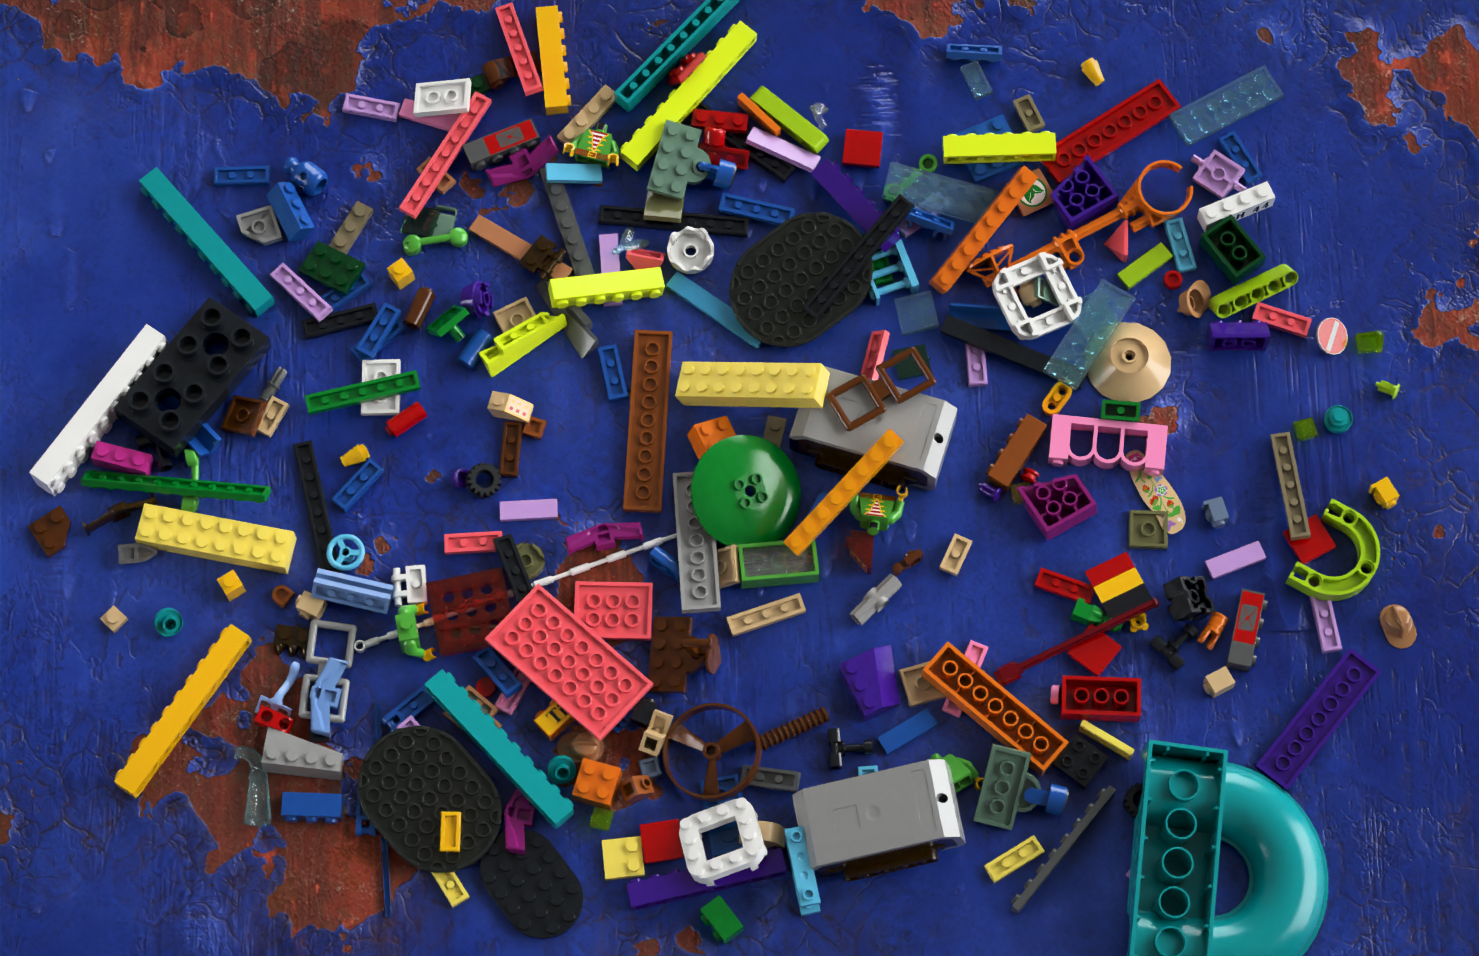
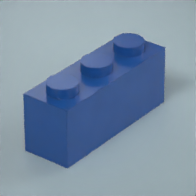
[266,182,315,241]
[281,792,344,824]

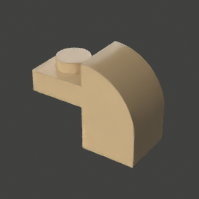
[638,709,673,757]
[739,821,785,848]

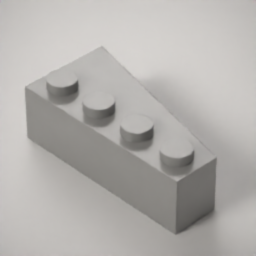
[261,727,344,781]

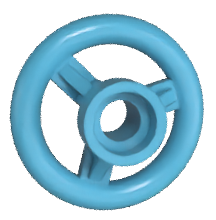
[326,534,365,571]

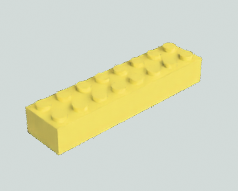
[675,362,830,408]
[135,503,297,574]

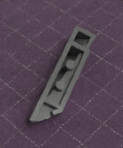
[536,276,599,358]

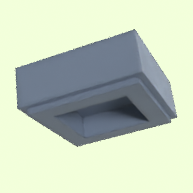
[638,756,662,779]

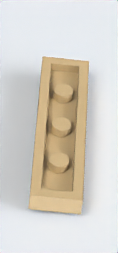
[557,84,616,144]
[726,593,806,637]

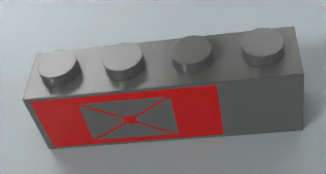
[462,118,541,171]
[1226,589,1267,672]

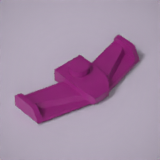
[485,135,559,187]
[565,522,644,556]
[503,788,536,855]

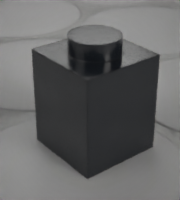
[630,697,658,729]

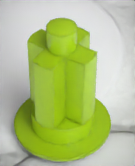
[1375,380,1400,399]

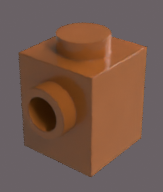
[619,775,655,802]

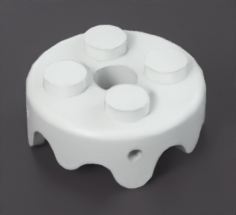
[667,226,714,274]

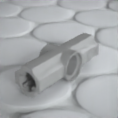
[850,574,902,626]

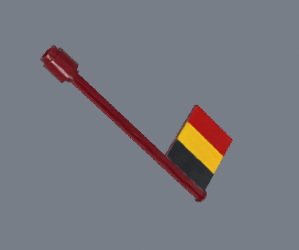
[993,551,1159,686]

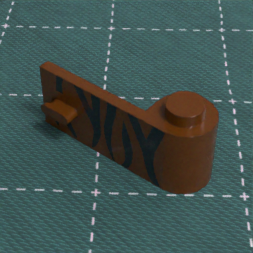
[482,51,542,90]

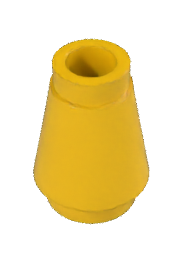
[1080,57,1105,86]
[340,444,370,467]

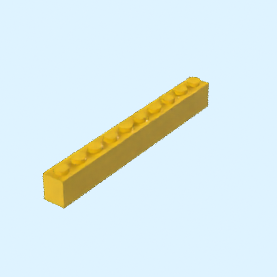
[114,624,252,799]

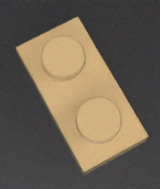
[257,396,290,438]
[939,533,973,577]

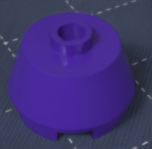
[460,280,494,318]

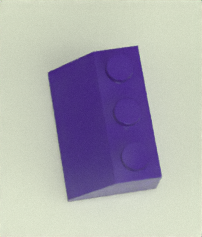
[1208,320,1270,351]

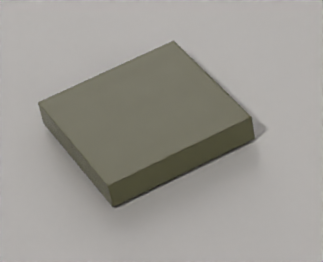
[644,191,685,223]
[1128,510,1168,550]

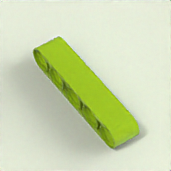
[749,86,829,155]
[1208,264,1298,318]

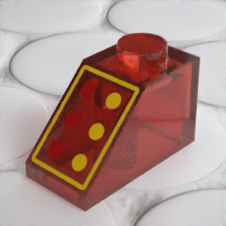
[846,530,874,574]

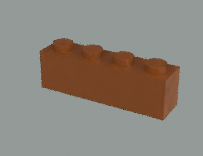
[986,413,1047,492]

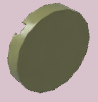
[516,543,545,580]

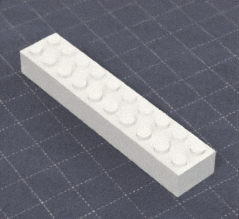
[29,324,168,497]

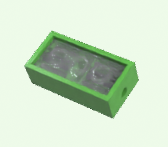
[738,540,819,589]

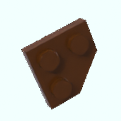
[28,505,72,558]

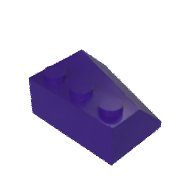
[1051,154,1119,231]
[839,645,900,721]

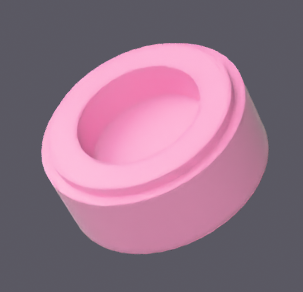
[1050,685,1060,705]

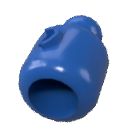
[283,157,328,196]

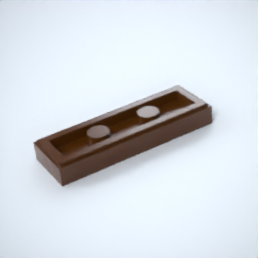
[499,421,523,478]

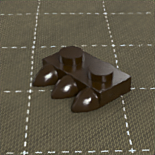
[273,624,310,659]

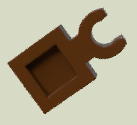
[892,548,924,576]

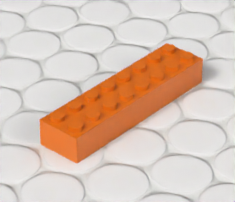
[921,642,1069,777]

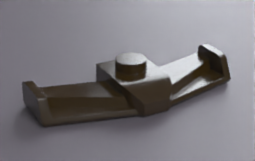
[82,493,159,536]

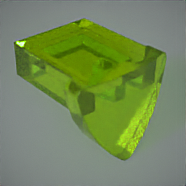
[1355,330,1384,354]

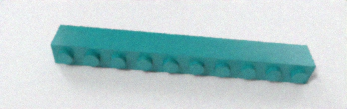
[614,0,740,113]
[139,167,275,317]
[424,669,574,829]

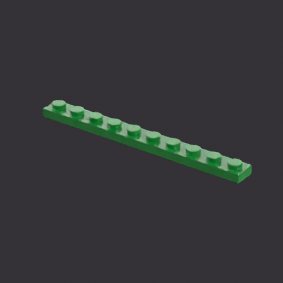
[81,470,271,503]

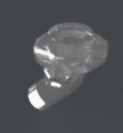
[809,103,828,130]

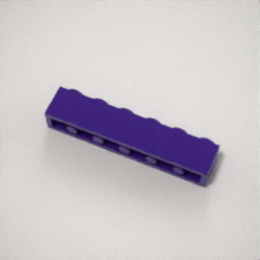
[811,158,901,253]

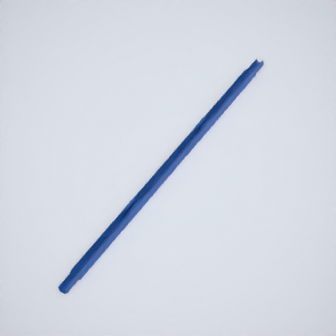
[375,702,391,918]

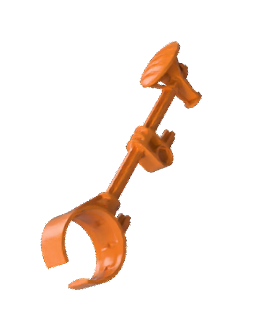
[965,160,1193,294]

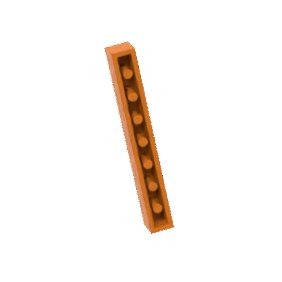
[928,165,1038,295]

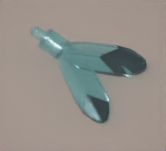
[612,227,649,255]

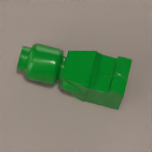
[1070,598,1123,633]

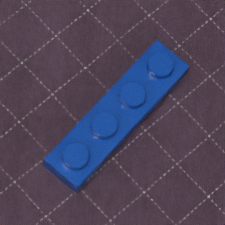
[718,192,795,226]

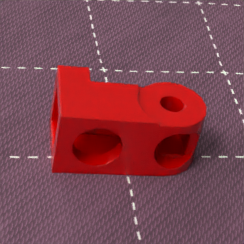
[254,705,294,734]

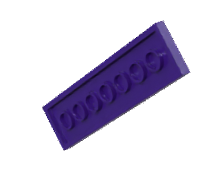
[1255,648,1382,792]

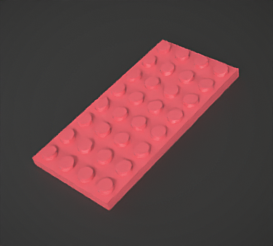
[485,584,653,742]

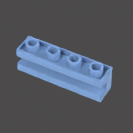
[311,568,394,614]

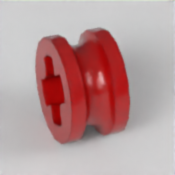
[1020,468,1039,485]

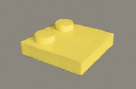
[602,836,645,881]

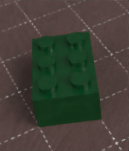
[1199,215,1266,285]

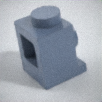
[1201,496,1229,529]

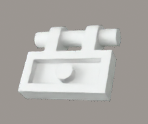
[391,565,428,607]

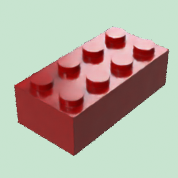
[1060,675,1141,722]

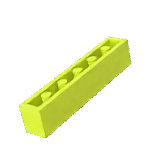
[942,131,1056,164]
[548,267,665,309]

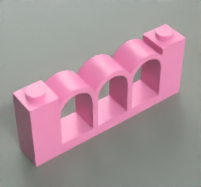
[1048,414,1168,477]

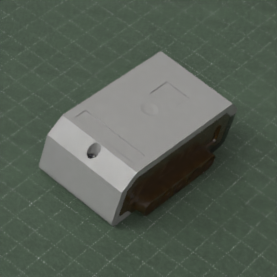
[789,366,957,491]
[792,759,966,882]

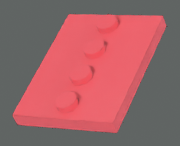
[574,581,653,641]

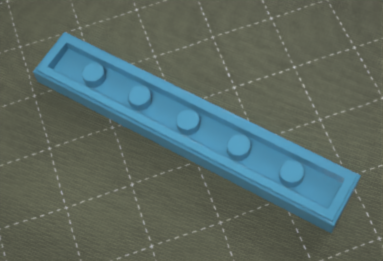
[666,271,762,349]

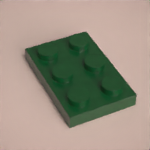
[298,241,366,296]

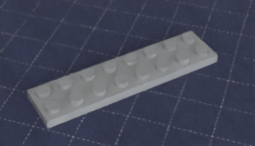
[673,472,721,614]

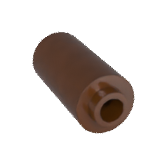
[403,287,436,330]

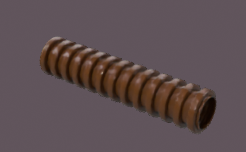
[753,706,829,750]

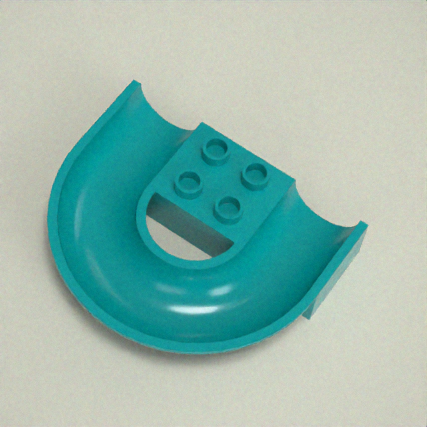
[1126,740,1328,956]

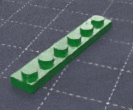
[305,370,421,415]

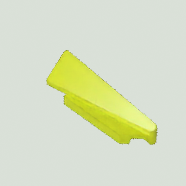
[479,312,567,377]

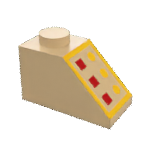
[487,391,534,423]

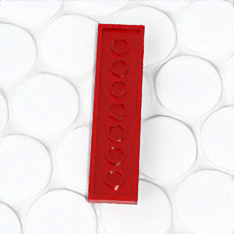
[1041,78,1181,185]

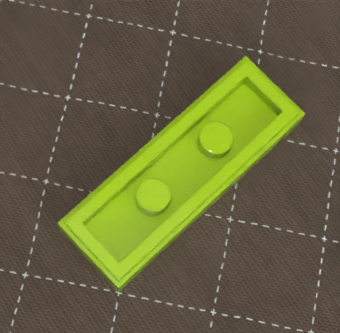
[1117,242,1173,290]

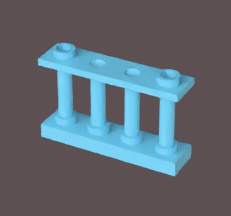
[868,232,919,306]
[785,826,821,917]

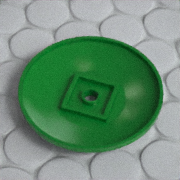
[690,435,801,550]

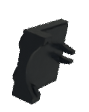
[1053,734,1108,790]

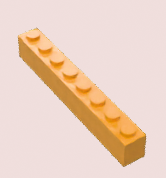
[783,428,905,556]

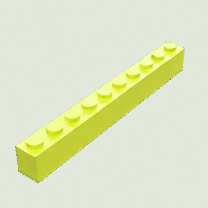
[620,21,757,172]

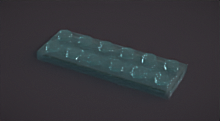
[1168,65,1284,147]
[881,162,999,223]
[1043,279,1135,390]

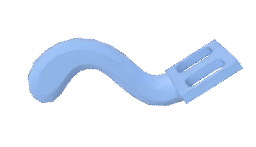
[255,661,300,717]

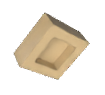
[100,605,128,633]

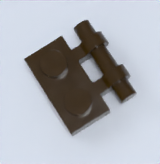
[518,234,567,281]

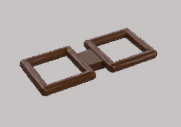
[826,347,936,431]

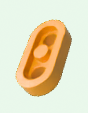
[1042,381,1072,416]

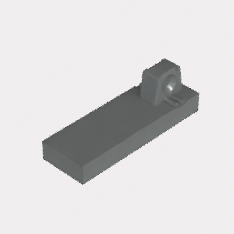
[740,764,801,793]

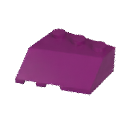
[1017,474,1097,541]

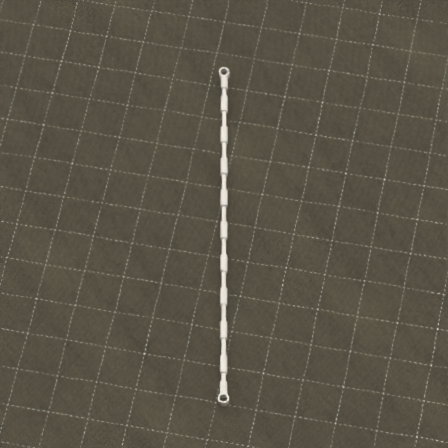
[354,533,677,653]

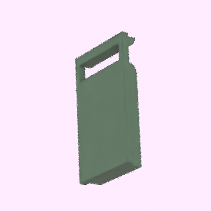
[428,205,458,243]
[1034,276,1060,307]

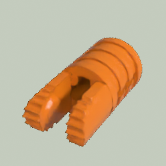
[1197,612,1229,650]

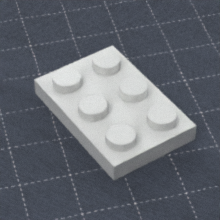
[413,78,472,118]
[361,359,401,416]

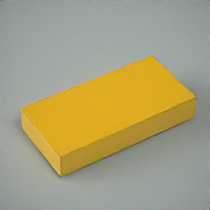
[440,812,461,852]

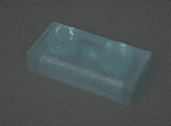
[960,60,993,101]

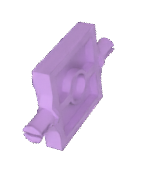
[1190,149,1247,199]

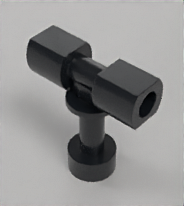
[135,435,173,472]
[1148,623,1199,672]
[828,728,873,770]

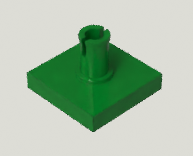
[426,305,469,342]

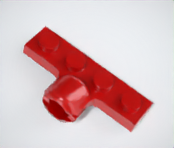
[697,126,750,170]

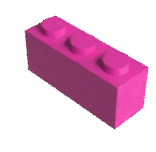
[91,441,155,475]

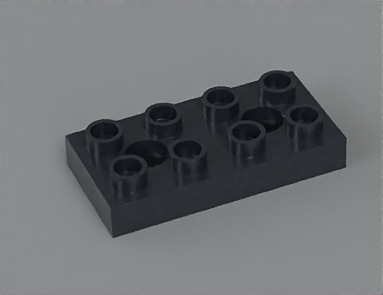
[114,297,271,458]

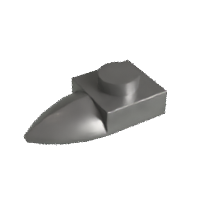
[117,543,158,564]

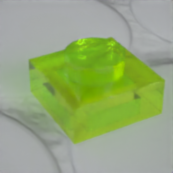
[1293,417,1318,442]
[590,807,614,832]

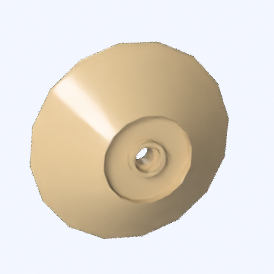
[1085,322,1171,402]

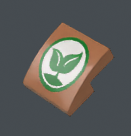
[1005,168,1053,217]

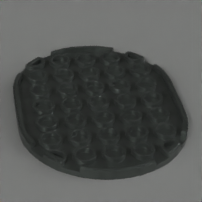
[729,212,873,348]
[357,726,502,873]

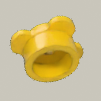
[1128,613,1149,633]

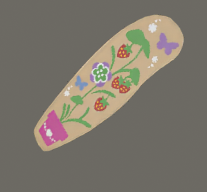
[1126,450,1186,534]

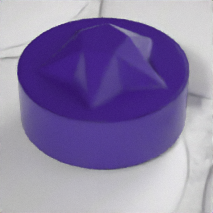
[451,468,469,488]

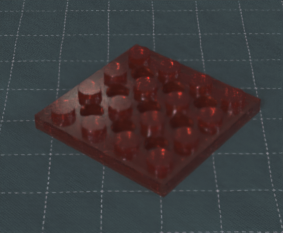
[426,567,511,657]

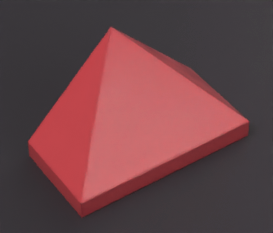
[1104,220,1128,262]
[626,247,666,270]

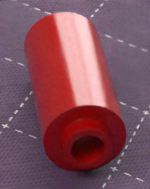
[384,401,428,438]

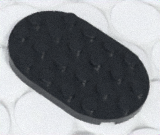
[480,829,583,939]

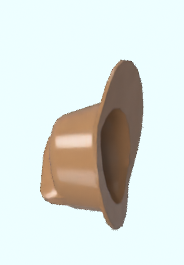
[1177,280,1211,318]
[1379,604,1417,649]
[557,732,604,762]

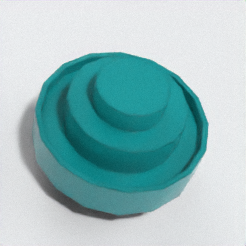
[1324,405,1353,434]
[153,608,183,637]
[547,755,576,784]

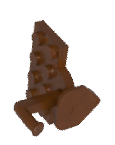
[648,617,721,694]

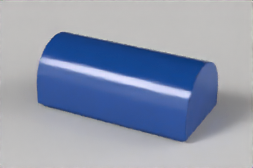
[457,329,494,370]
[649,546,680,583]

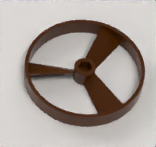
[663,703,762,802]

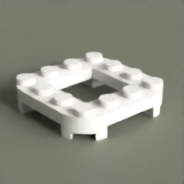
[992,252,1082,340]
[679,797,767,887]

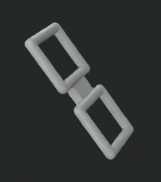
[298,619,357,723]

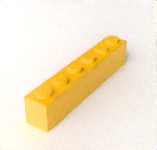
[535,5,572,115]

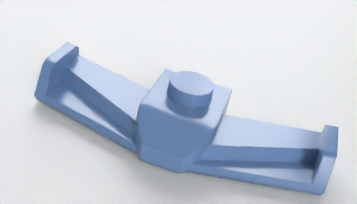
[309,657,349,737]

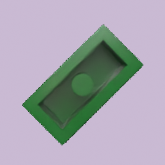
[1101,399,1141,423]
[700,895,744,945]

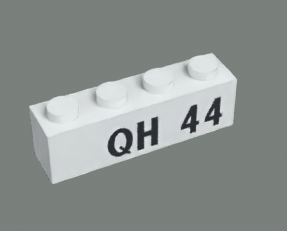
[1197,181,1275,232]

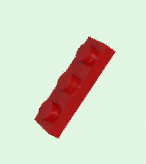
[691,109,749,134]
[1034,567,1095,605]

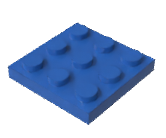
[956,114,1026,184]

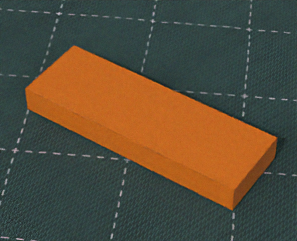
[737,93,781,138]

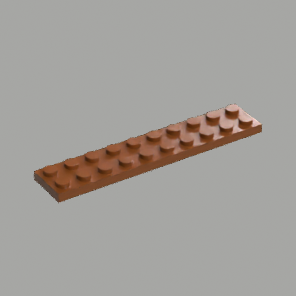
[623,330,673,513]

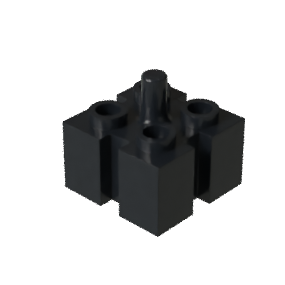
[1163,576,1216,621]

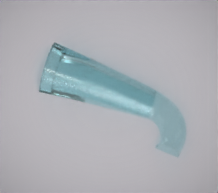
[234,746,271,827]

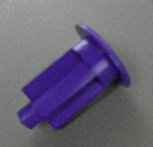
[978,483,1002,503]

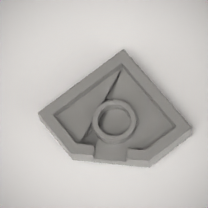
[236,205,283,246]

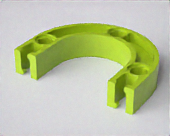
[1285,498,1380,601]

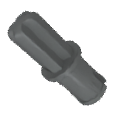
[259,367,287,403]

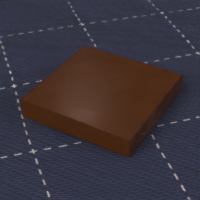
[220,395,268,437]

